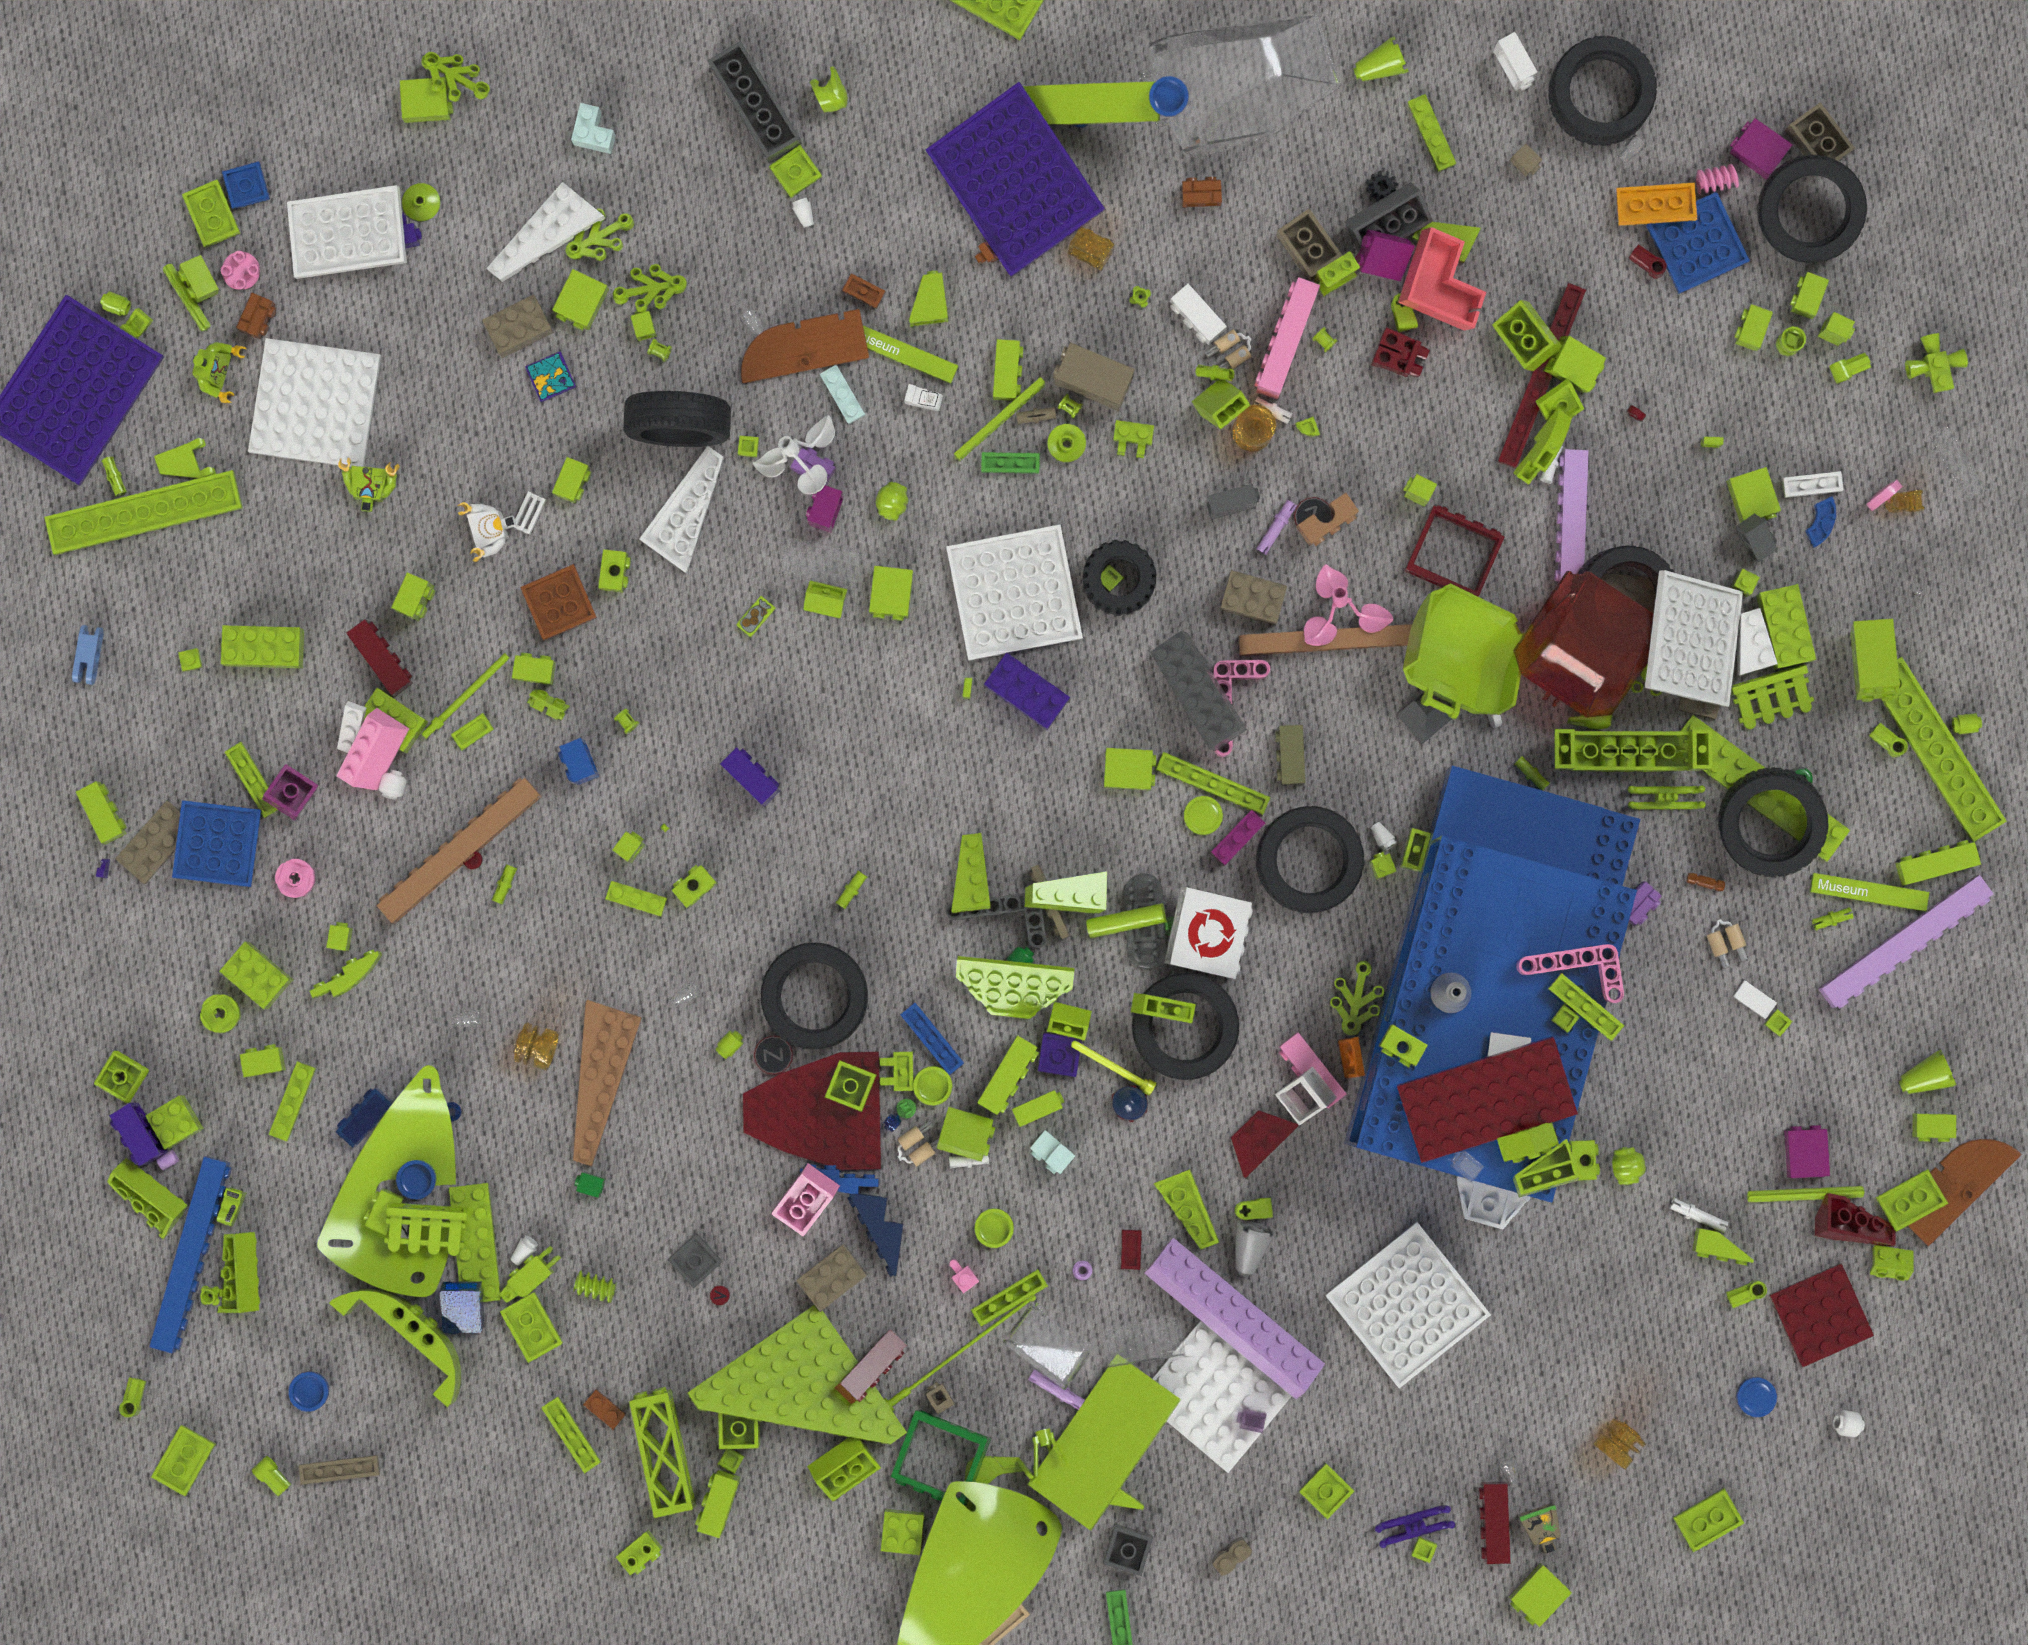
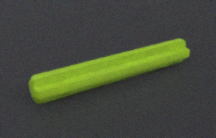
[162,264,211,331]

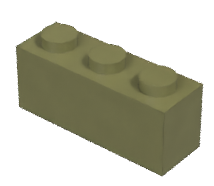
[1275,725,1305,785]

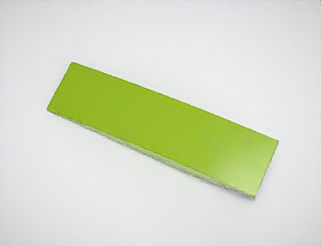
[1023,81,1160,125]

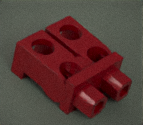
[1371,327,1430,377]

